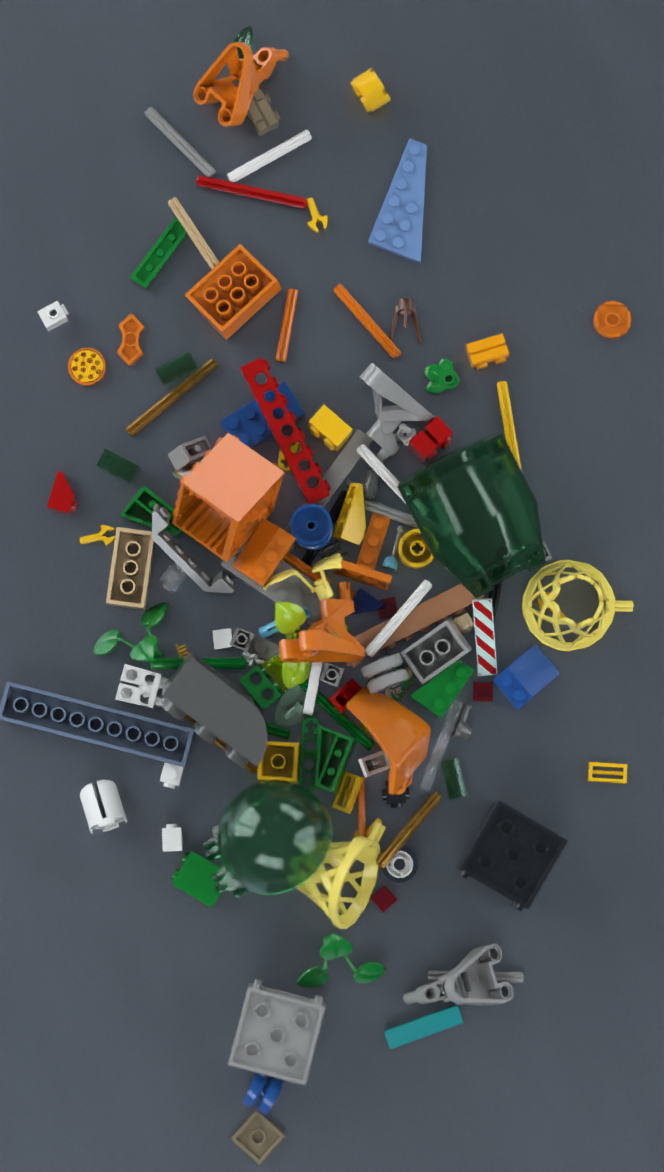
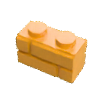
[465,333,509,370]

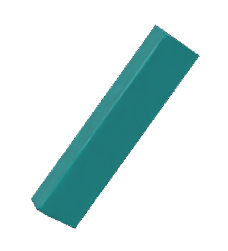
[384,1005,463,1049]

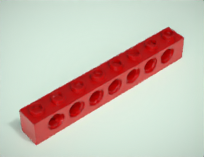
[239,357,331,504]

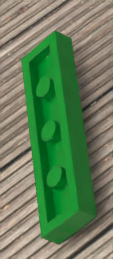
[130,217,188,289]

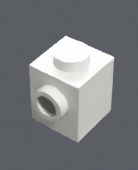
[37,301,69,332]
[160,762,184,789]
[162,824,183,852]

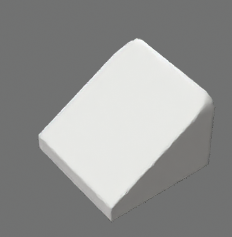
[212,628,234,650]

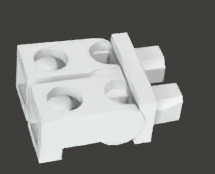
[115,664,169,709]

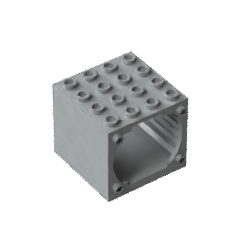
[228,979,325,1085]

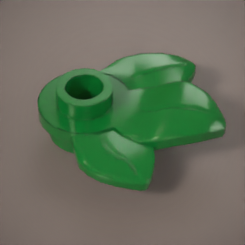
[424,358,459,394]

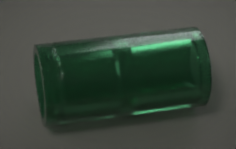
[155,351,197,385]
[441,758,468,800]

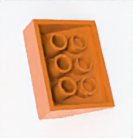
[185,244,282,340]

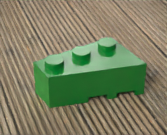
[120,485,183,538]
[409,659,474,719]
[315,725,357,795]

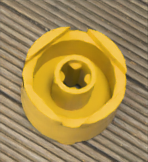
[350,67,391,112]
[398,529,437,569]

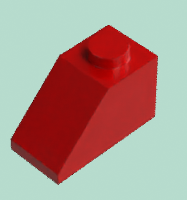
[47,470,78,516]

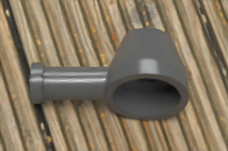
[451,703,472,740]

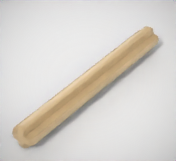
[168,197,219,270]

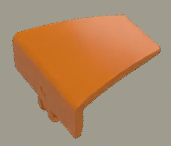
[346,686,431,795]

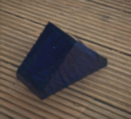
[349,588,386,616]

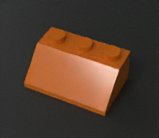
[232,519,296,588]

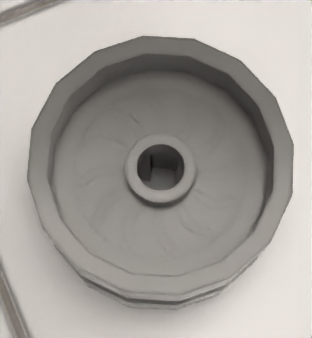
[360,653,409,694]

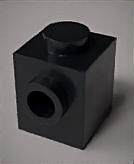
[382,781,410,808]

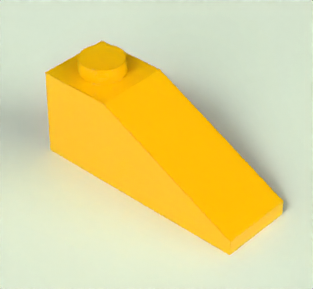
[333,483,366,545]

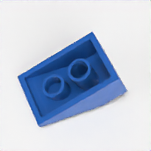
[492,644,560,710]

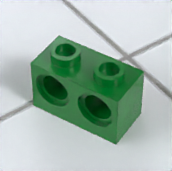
[239,666,282,711]

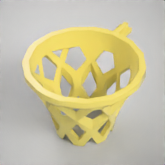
[522,560,634,652]
[287,823,386,929]

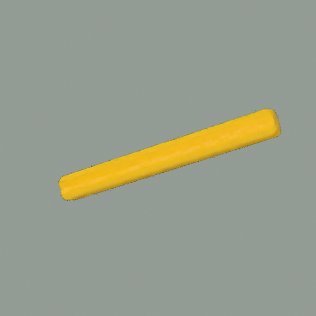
[497,381,522,474]

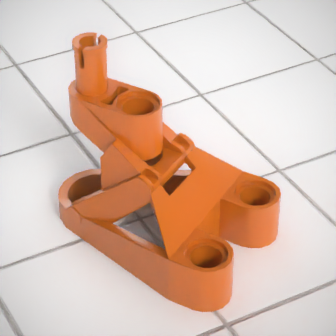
[193,42,289,126]
[279,582,365,663]

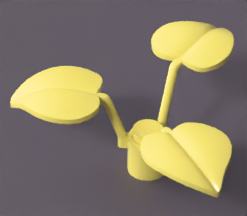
[264,553,343,601]

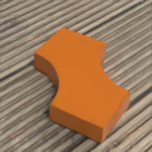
[117,313,145,367]

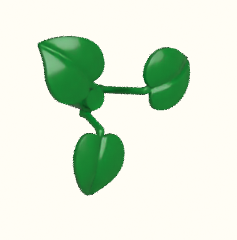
[93,602,169,662]
[296,933,386,988]

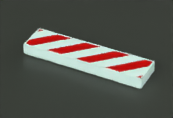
[472,598,497,676]

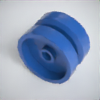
[290,504,334,551]
[242,1072,284,1115]

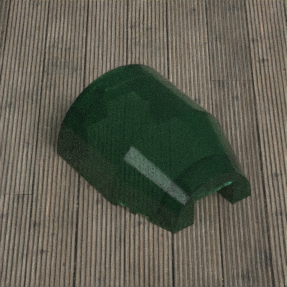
[397,432,546,598]

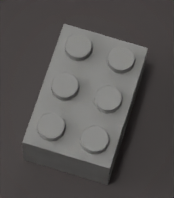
[401,618,472,684]

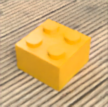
[309,405,353,452]
[257,741,300,784]

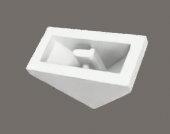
[358,750,391,778]

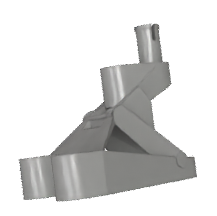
[360,363,435,464]
[403,944,513,1006]

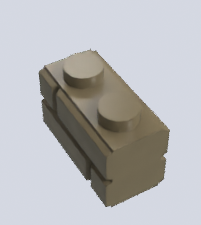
[247,89,281,136]

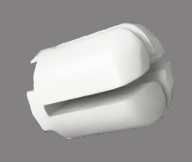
[80,780,128,834]

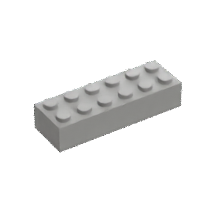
[221,539,338,627]

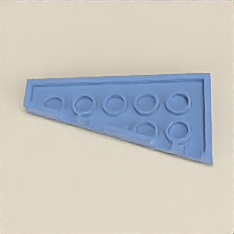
[368,138,427,264]

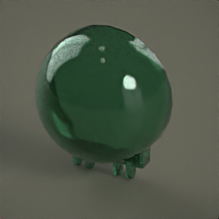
[203,779,332,898]

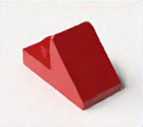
[329,678,362,713]

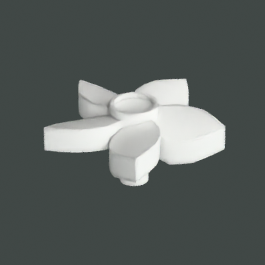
[242,652,265,667]

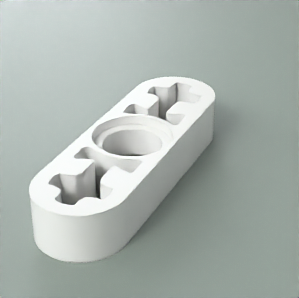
[303,662,323,715]

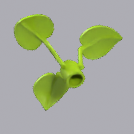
[275,602,348,688]

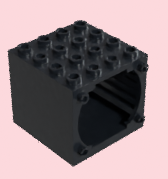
[456,800,568,911]

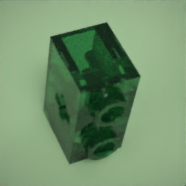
[96,448,141,486]

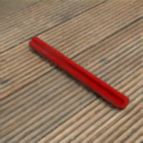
[196,175,307,209]

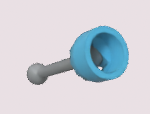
[382,525,404,571]

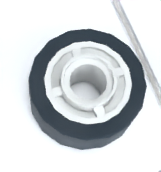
[382,846,418,883]

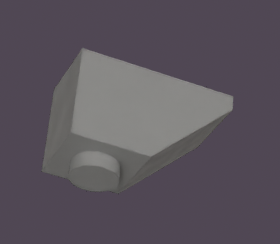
[168,435,213,471]

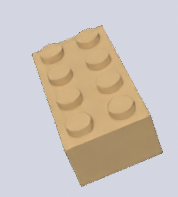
[106,527,155,610]

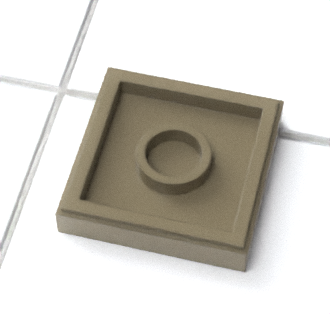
[231,1109,286,1165]

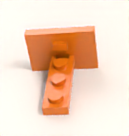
[333,513,392,591]

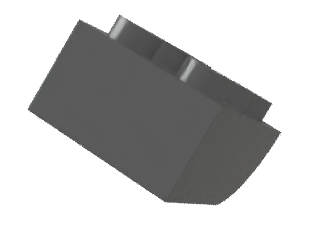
[162,651,267,768]

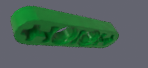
[298,717,320,792]

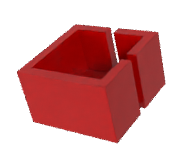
[408,416,453,464]

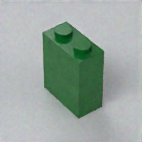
[171,850,232,908]

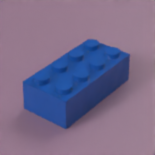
[220,381,305,449]

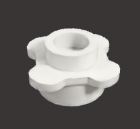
[394,423,416,446]

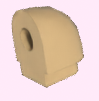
[451,611,474,634]

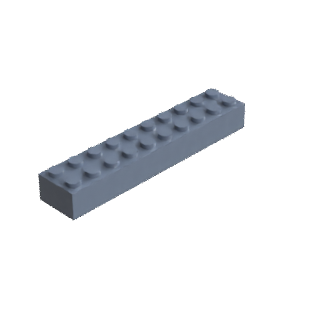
[0,681,195,768]

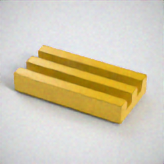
[587,762,628,784]
[332,771,364,814]

